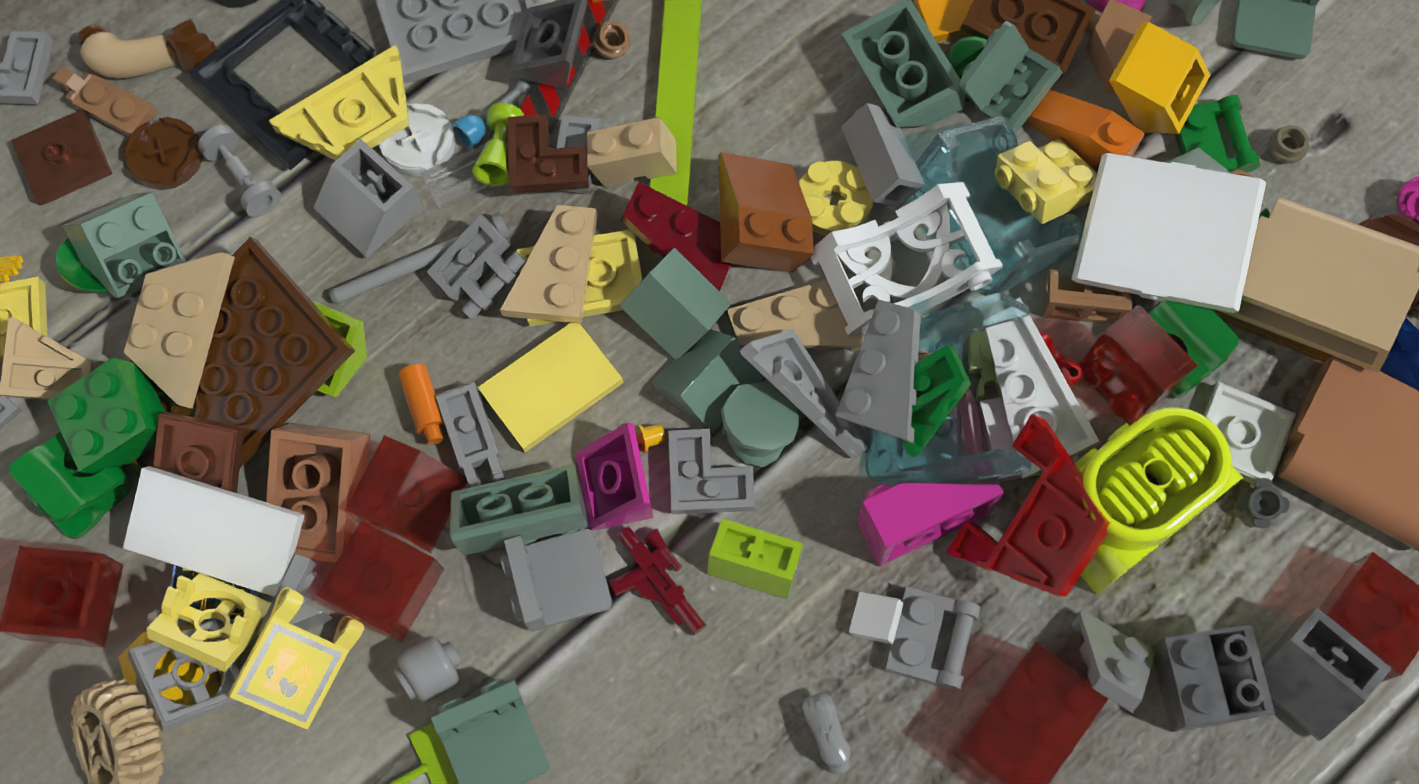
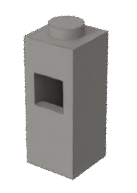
[841,103,925,207]

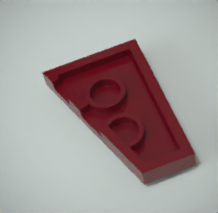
[620,182,731,292]

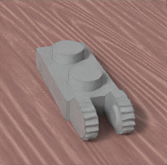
[436,382,506,488]

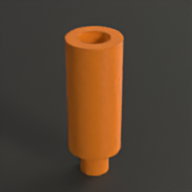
[398,364,445,445]

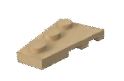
[500,205,597,324]
[727,280,864,352]

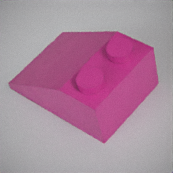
[856,483,1004,567]

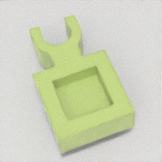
[968,330,1001,401]

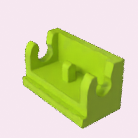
[707,518,804,599]

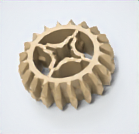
[70,679,164,784]

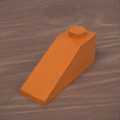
[1025,90,1145,173]

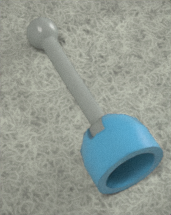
[452,79,531,148]

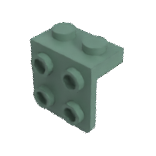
[1232,0,1319,59]
[959,21,1063,135]
[431,679,549,784]

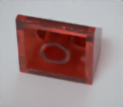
[345,435,467,554]

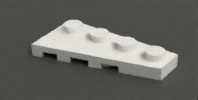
[983,298,1099,481]

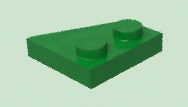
[901,344,971,457]

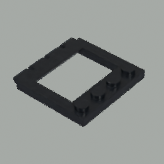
[188,0,379,170]

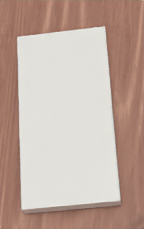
[123,466,305,597]

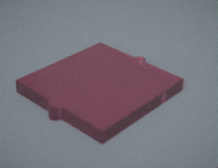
[959,389,989,471]

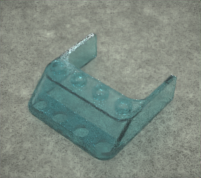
[865,293,1031,484]

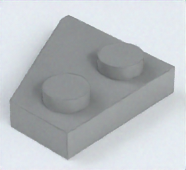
[1072,609,1156,713]

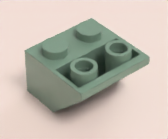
[63,192,186,298]

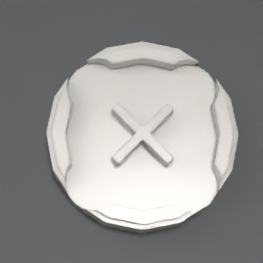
[379,103,456,176]

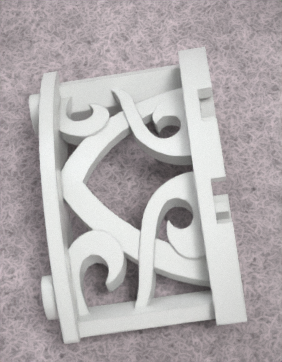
[810,182,1003,336]

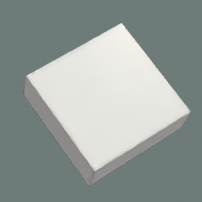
[849,592,904,644]

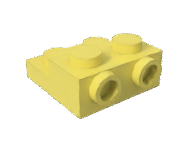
[995,138,1097,224]

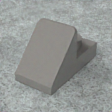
[257,553,333,634]

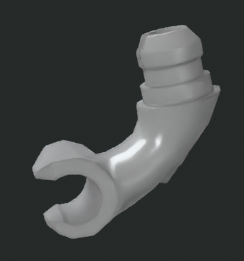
[802,692,851,774]

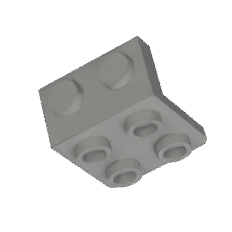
[500,529,612,632]

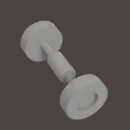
[198,125,281,217]

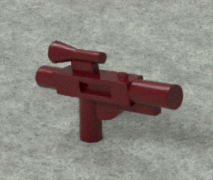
[609,527,706,636]

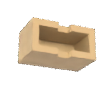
[587,117,677,187]

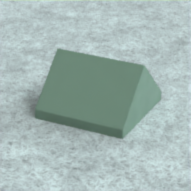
[618,248,732,360]
[652,329,765,437]

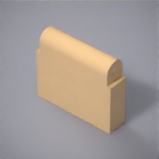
[1218,197,1419,373]

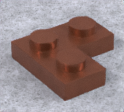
[508,114,589,194]

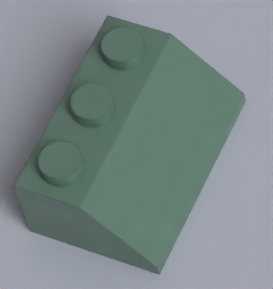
[841,0,965,127]
[450,464,588,555]

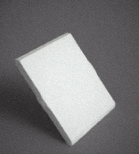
[1071,153,1266,313]

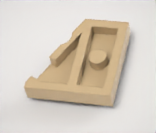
[0,317,93,400]

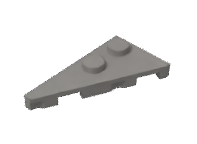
[740,329,869,459]

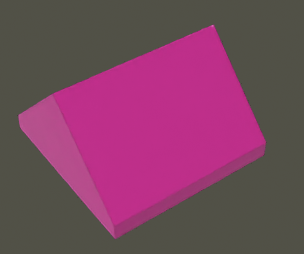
[575,423,654,530]

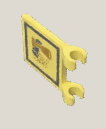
[228,587,364,730]

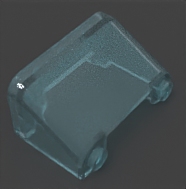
[911,116,1085,297]

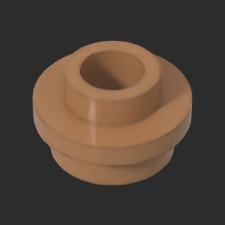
[593,21,630,59]

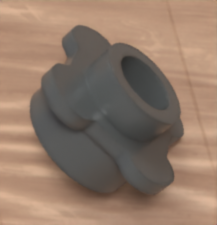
[1236,478,1290,529]

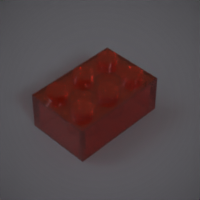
[951,641,1109,784]

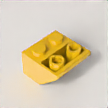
[1109,22,1210,134]

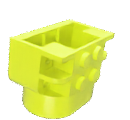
[1075,407,1243,595]

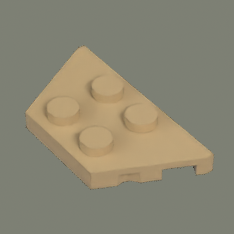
[124,252,235,409]

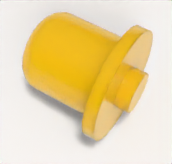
[636,424,666,453]

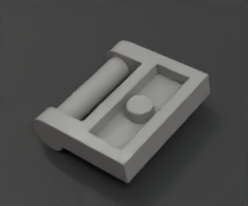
[884,586,981,691]

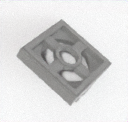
[128,620,241,733]

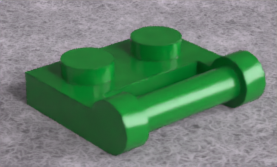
[1175,95,1261,173]

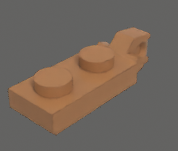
[53,67,158,137]

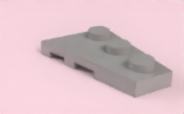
[835,299,921,444]

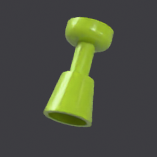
[472,103,525,187]

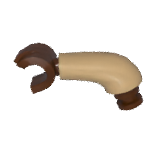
[78,19,217,79]

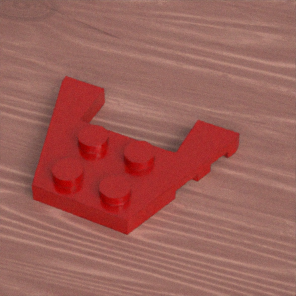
[946,414,1110,597]

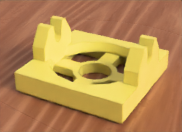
[147,573,271,672]

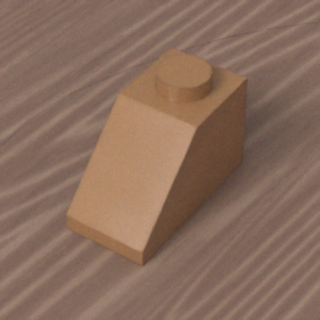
[1086,0,1152,95]

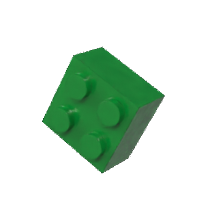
[47,357,165,474]

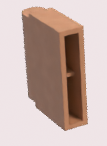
[1277,355,1419,552]

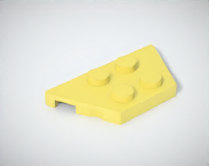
[269,45,410,160]

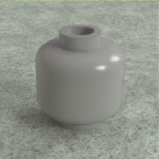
[393,637,462,702]

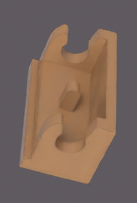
[1042,269,1132,326]

